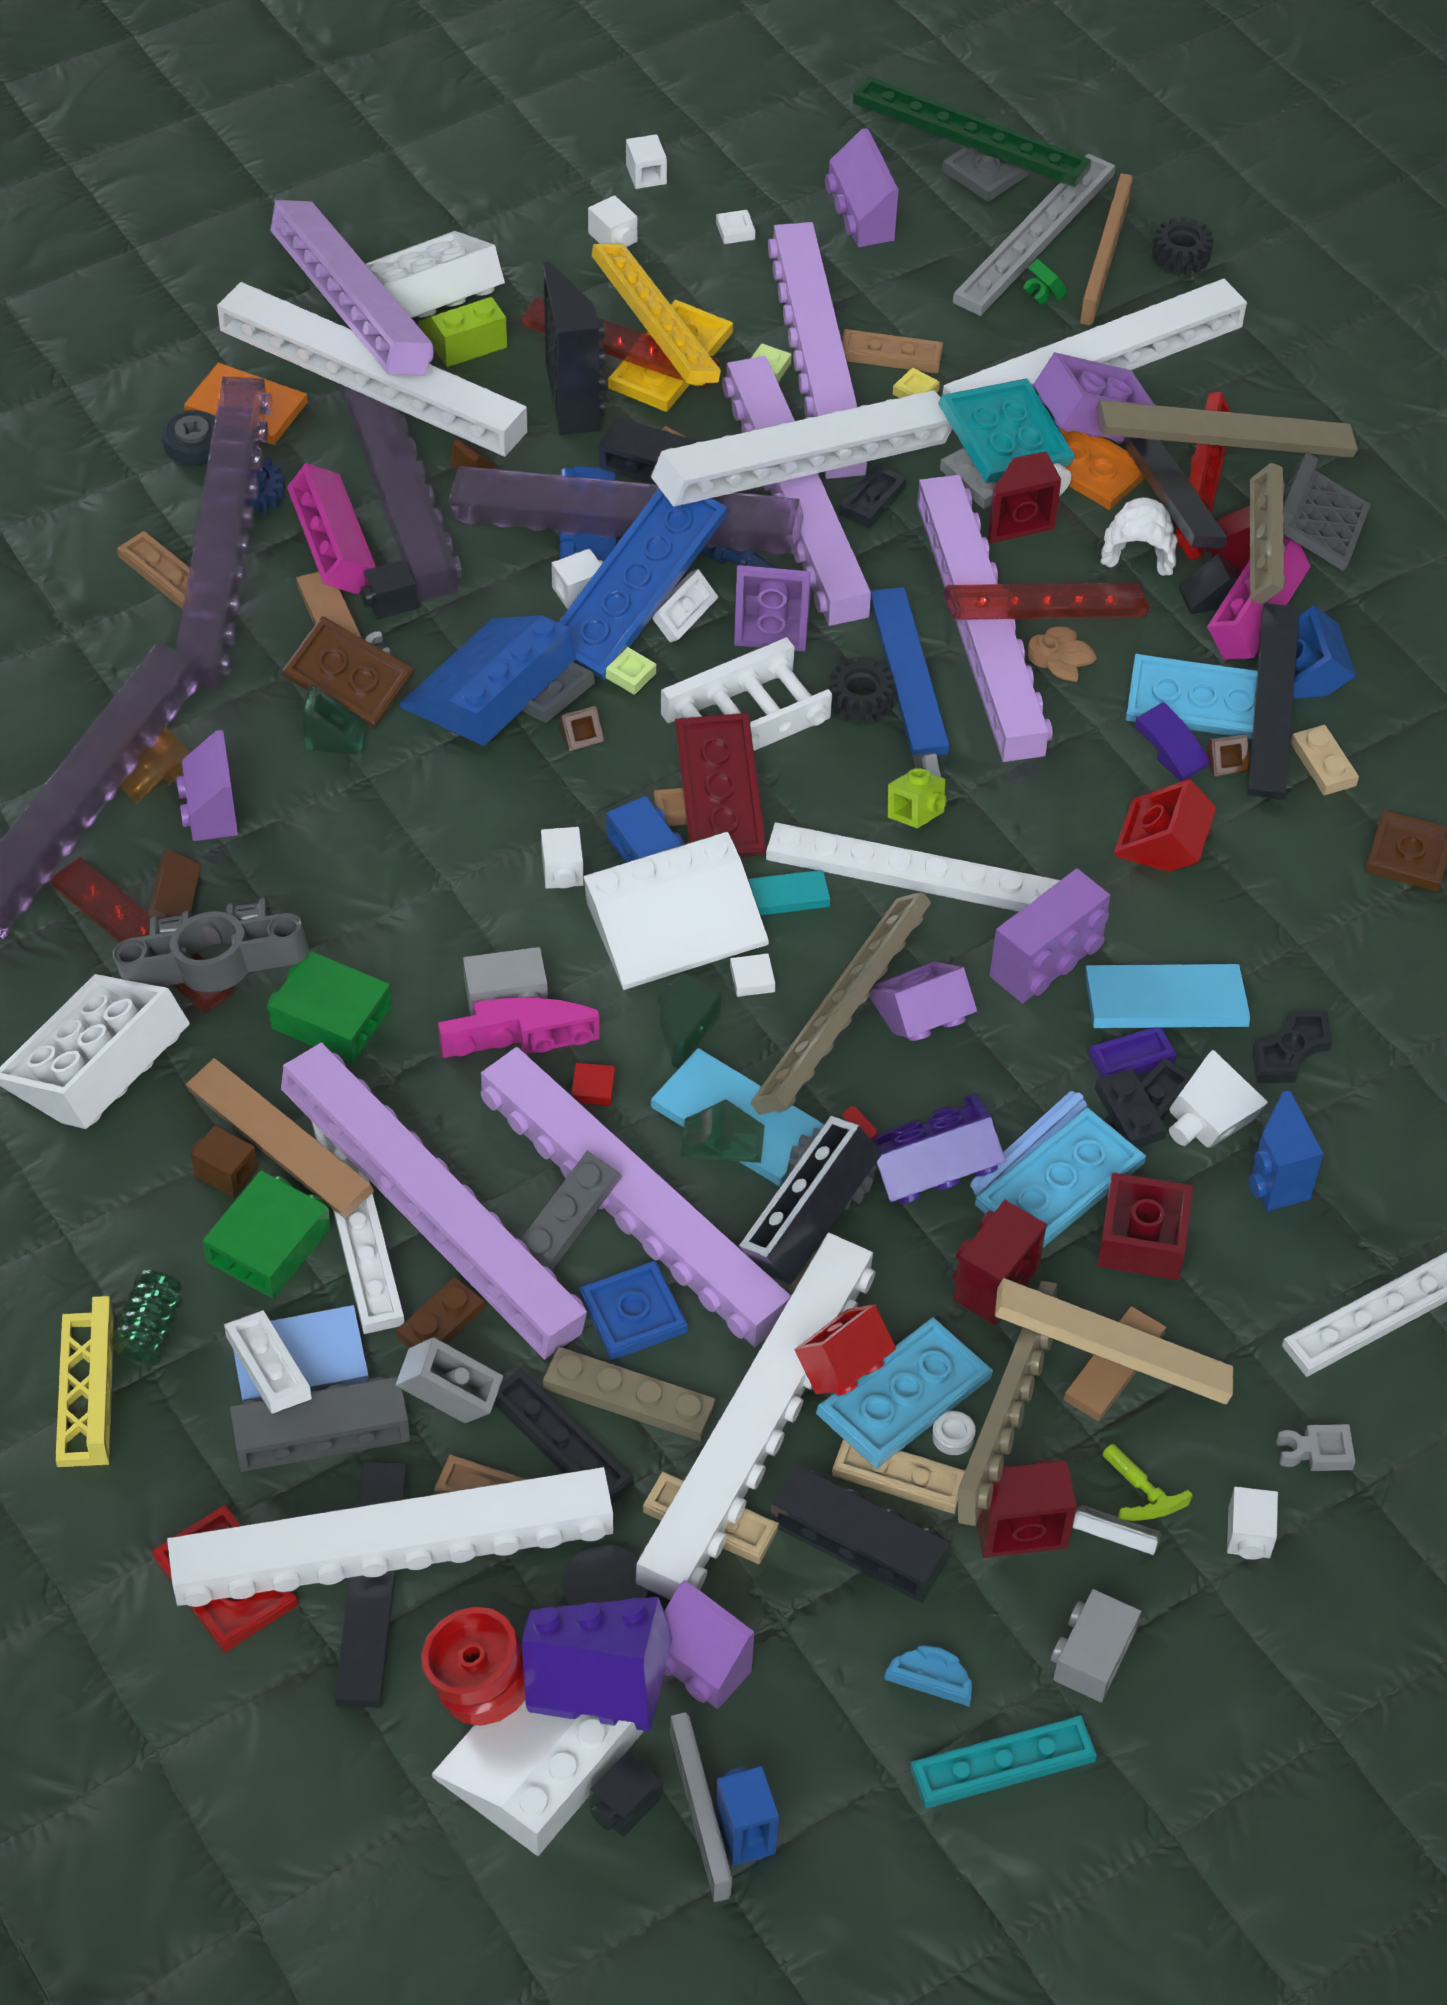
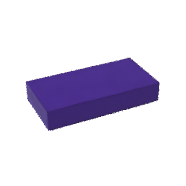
[1088,1027,1177,1078]

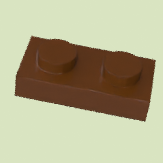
[396,1277,485,1348]

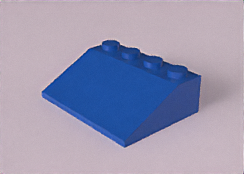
[400,615,576,746]

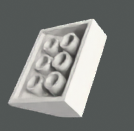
[366,231,505,318]
[583,832,769,990]
[0,974,190,1129]
[432,1701,644,1856]

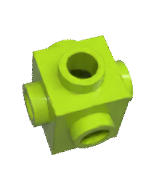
[888,768,946,828]

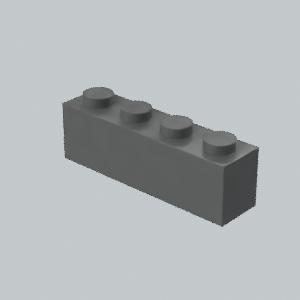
[230,1377,410,1472]

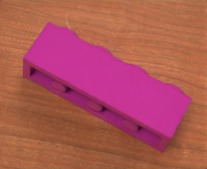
[287,463,376,595]
[1207,534,1311,660]

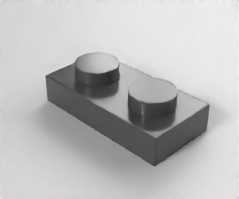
[522,662,595,723]

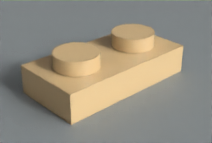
[1290,725,1359,796]

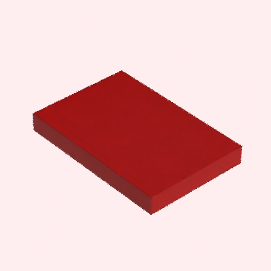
[151,1505,298,1653]

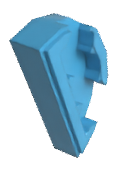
[884,1645,972,1707]

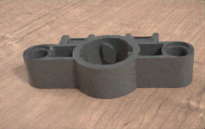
[112,897,310,992]

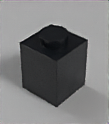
[360,560,418,620]
[590,1752,661,1838]

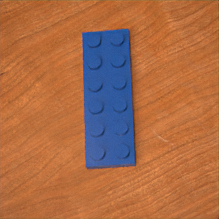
[558,488,729,681]

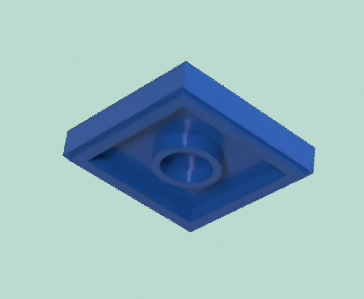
[579,1260,688,1361]

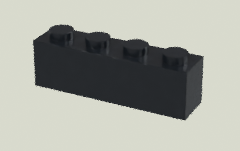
[598,416,735,507]
[739,1116,882,1284]
[770,1464,950,1604]

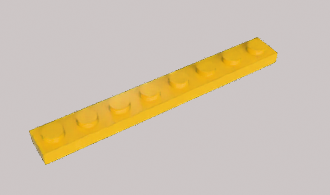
[591,243,721,386]

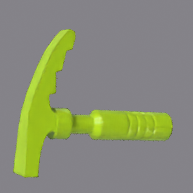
[1102,1444,1193,1521]

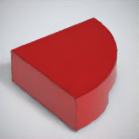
[842,1106,878,1141]

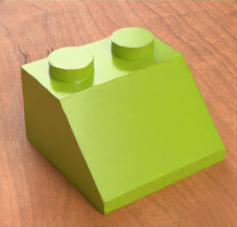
[418,297,507,368]

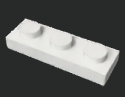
[224,1310,312,1414]

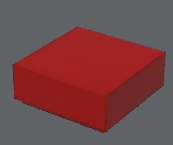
[571,1063,615,1106]

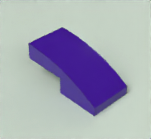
[1135,702,1210,782]

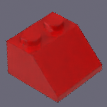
[1114,779,1217,872]

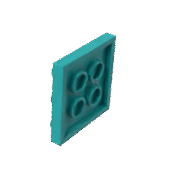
[938,378,1075,483]

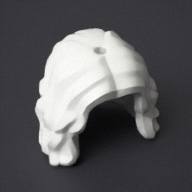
[1101,497,1178,576]

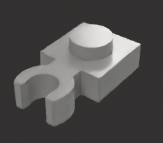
[1276,1424,1356,1471]

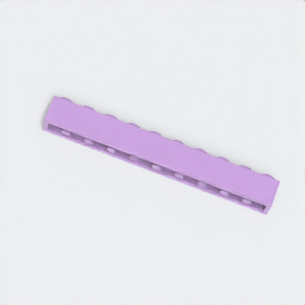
[270,200,434,375]
[768,222,867,479]
[722,355,871,626]
[917,475,1052,762]
[281,1042,587,1360]
[481,1047,791,1347]

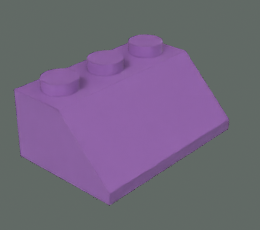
[825,128,898,247]

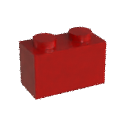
[794,1304,896,1396]

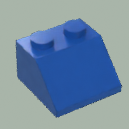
[1293,606,1356,699]
[1249,1090,1324,1212]

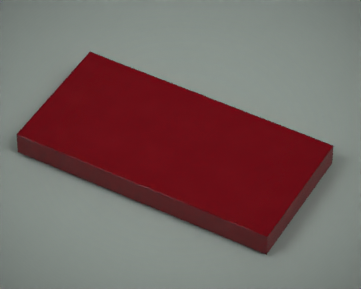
[674,713,766,858]

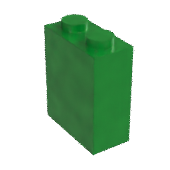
[267,951,392,1064]
[202,1170,331,1300]

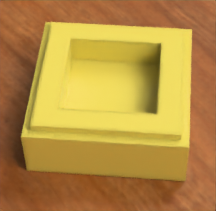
[893,368,940,398]

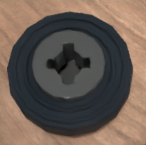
[162,410,224,465]

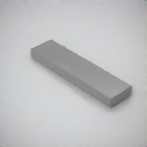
[670,1712,732,1902]

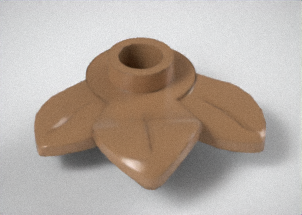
[1027,627,1097,682]

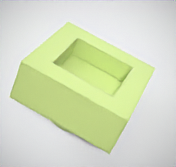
[751,343,792,382]
[606,647,657,695]

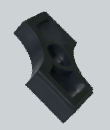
[1252,1012,1332,1083]

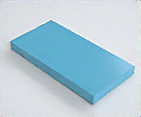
[1126,654,1257,739]
[1085,964,1250,1028]
[651,1048,824,1187]
[975,1107,1146,1247]
[816,1317,993,1469]

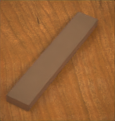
[1080,173,1133,326]
[185,1058,374,1219]

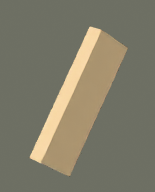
[832,1439,965,1514]
[643,1471,779,1565]

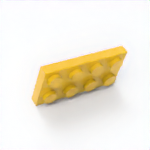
[608,299,733,412]

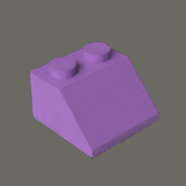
[176,730,238,841]
[869,961,977,1041]
[664,1579,754,1709]

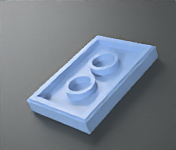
[233,1305,369,1402]

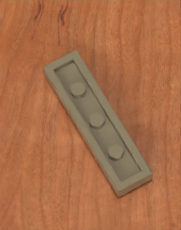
[1250,463,1285,604]
[543,1346,716,1442]

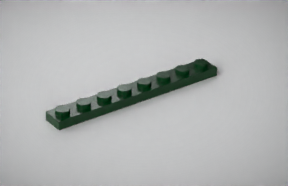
[853,76,1091,187]

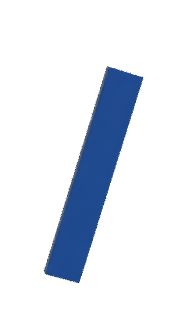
[870,587,949,758]

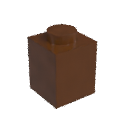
[191,1126,258,1198]

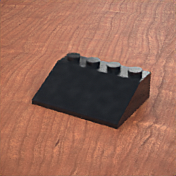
[543,261,605,435]

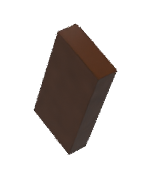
[148,849,201,919]

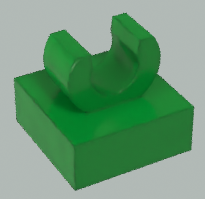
[1023,259,1068,305]

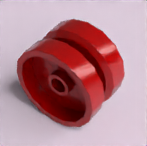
[421,1607,525,1726]

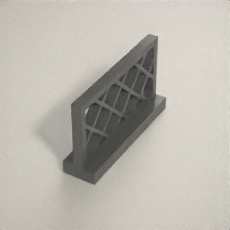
[1283,452,1371,571]

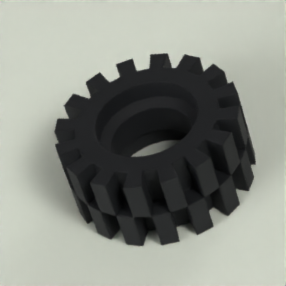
[1152,217,1214,276]
[829,657,895,725]

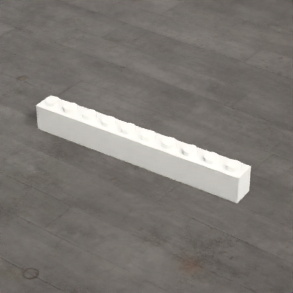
[943,278,1247,400]
[217,282,527,457]
[651,390,952,507]
[636,1232,876,1600]
[167,1467,613,1607]

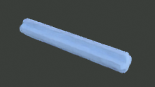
[970,1091,1087,1196]

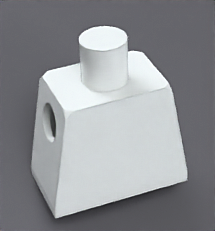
[1169,1050,1268,1148]

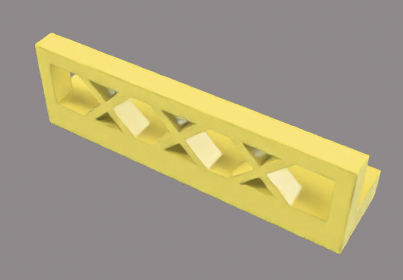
[56,1296,114,1467]

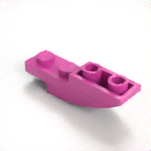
[438,998,599,1058]

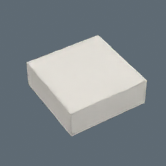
[716,210,755,244]
[730,954,775,997]

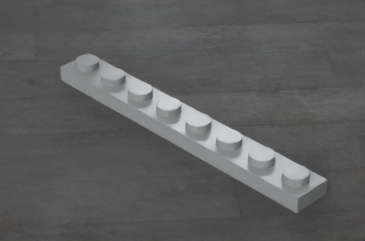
[953,154,1115,316]

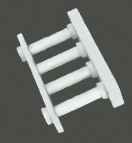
[661,637,832,751]

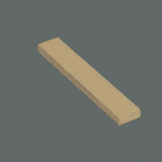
[995,1278,1233,1404]

